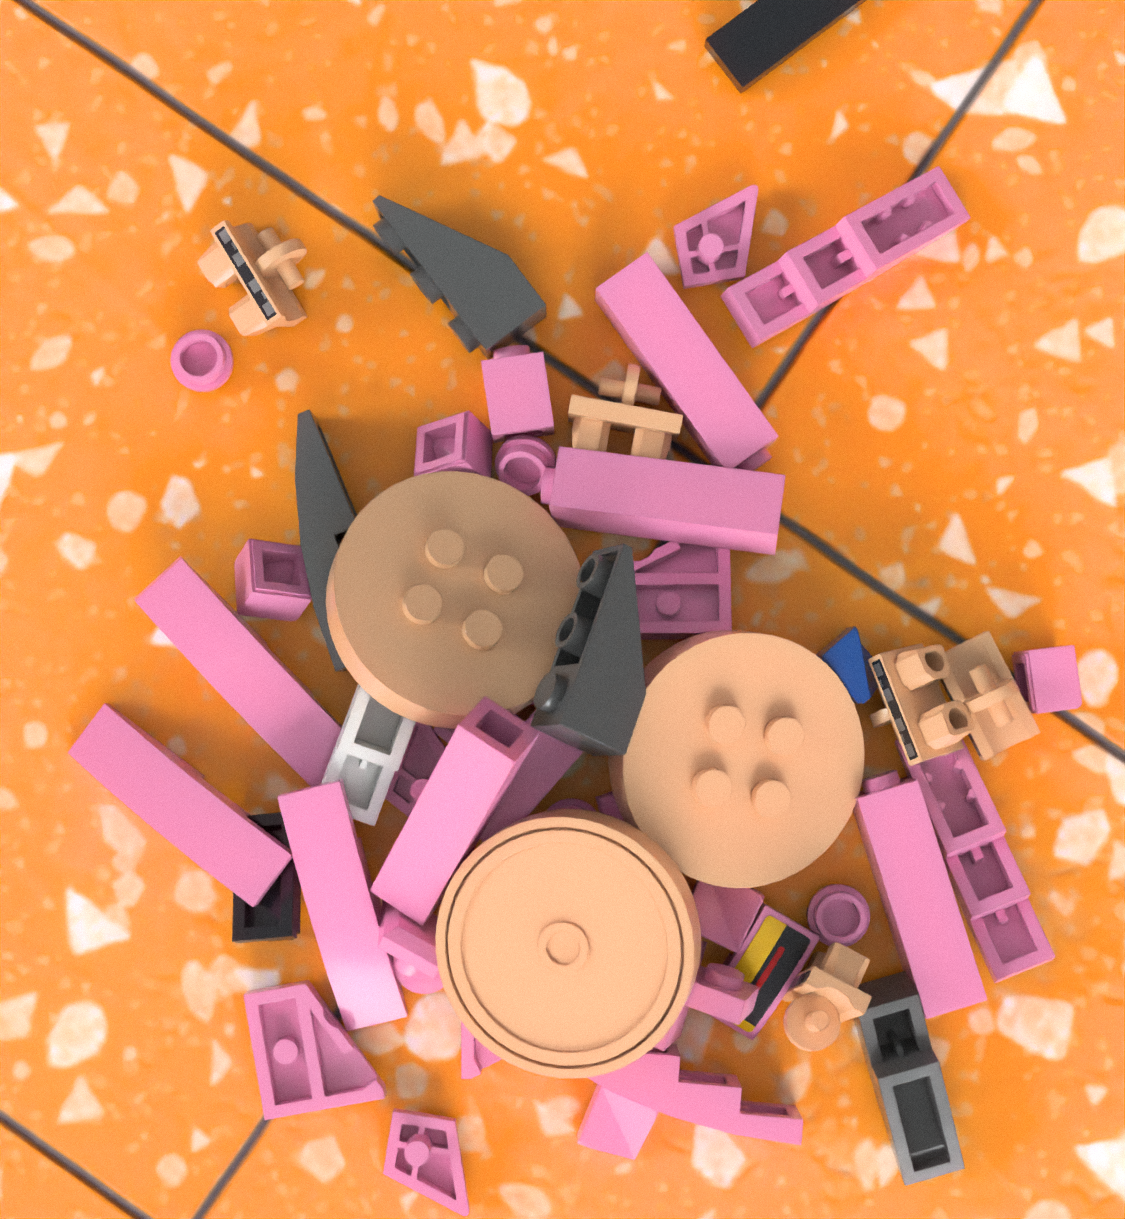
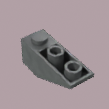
[372,195,547,360]
[530,543,646,756]

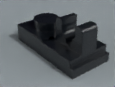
[232,812,301,943]

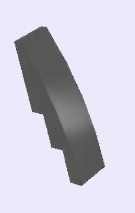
[295,410,357,672]

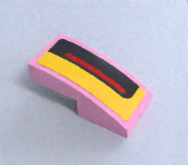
[710,903,820,1040]

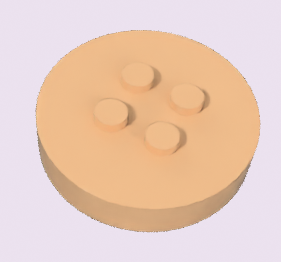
[326,471,580,729]
[608,630,865,888]
[435,809,701,1079]

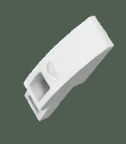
[321,684,416,826]

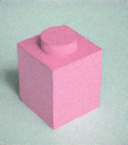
[481,345,554,443]

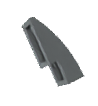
[854,971,965,1186]

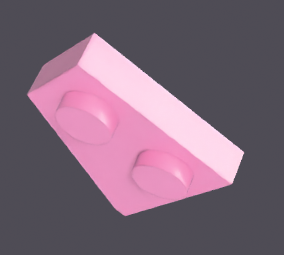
[633,541,732,640]
[243,980,387,1120]

